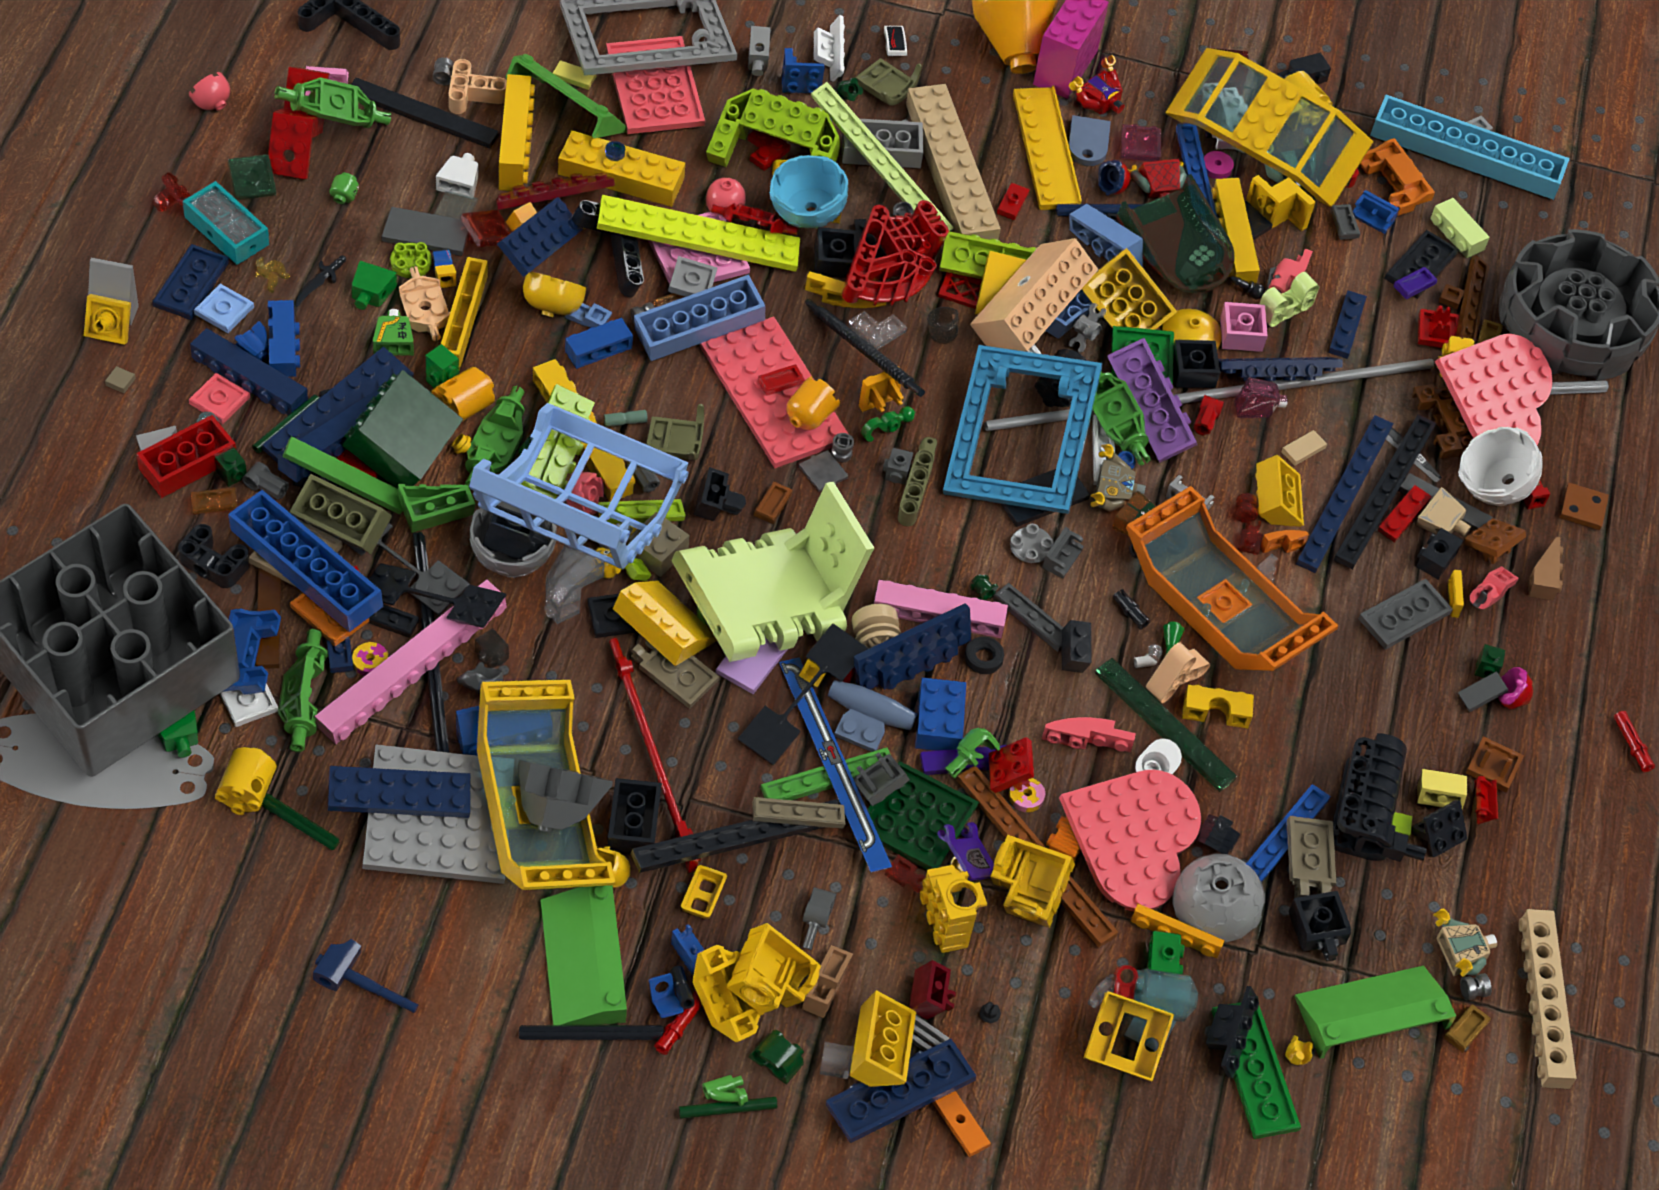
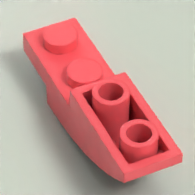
[1042,717,1136,752]

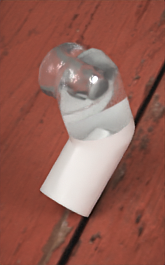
[1134,644,1162,668]

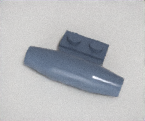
[828,680,917,752]

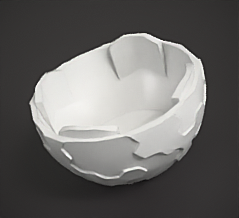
[1458,427,1543,506]

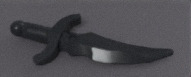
[295,255,346,307]

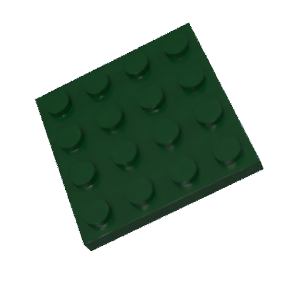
[867,761,979,870]

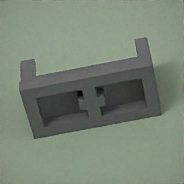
[1043,527,1084,579]

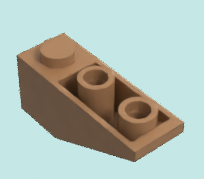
[1528,537,1563,600]

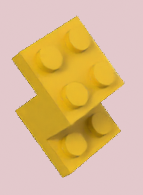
[1246,175,1316,231]

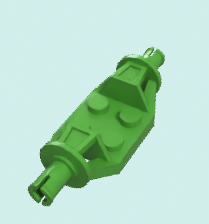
[274,77,391,128]
[1092,371,1150,465]
[465,386,525,489]
[278,629,328,752]

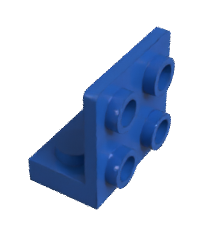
[781,48,825,94]

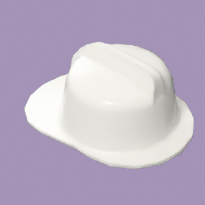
[1135,739,1182,774]

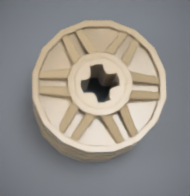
[852,604,901,649]

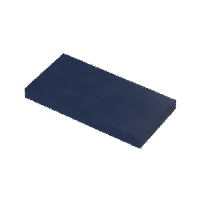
[152,244,229,320]

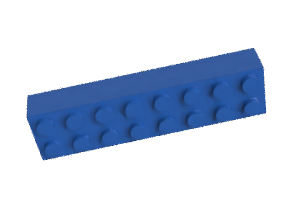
[228,490,383,632]

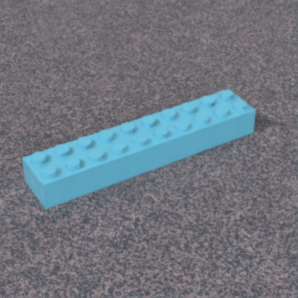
[1370,95,1570,200]

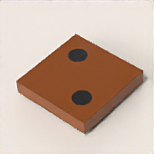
[1559,482,1609,530]

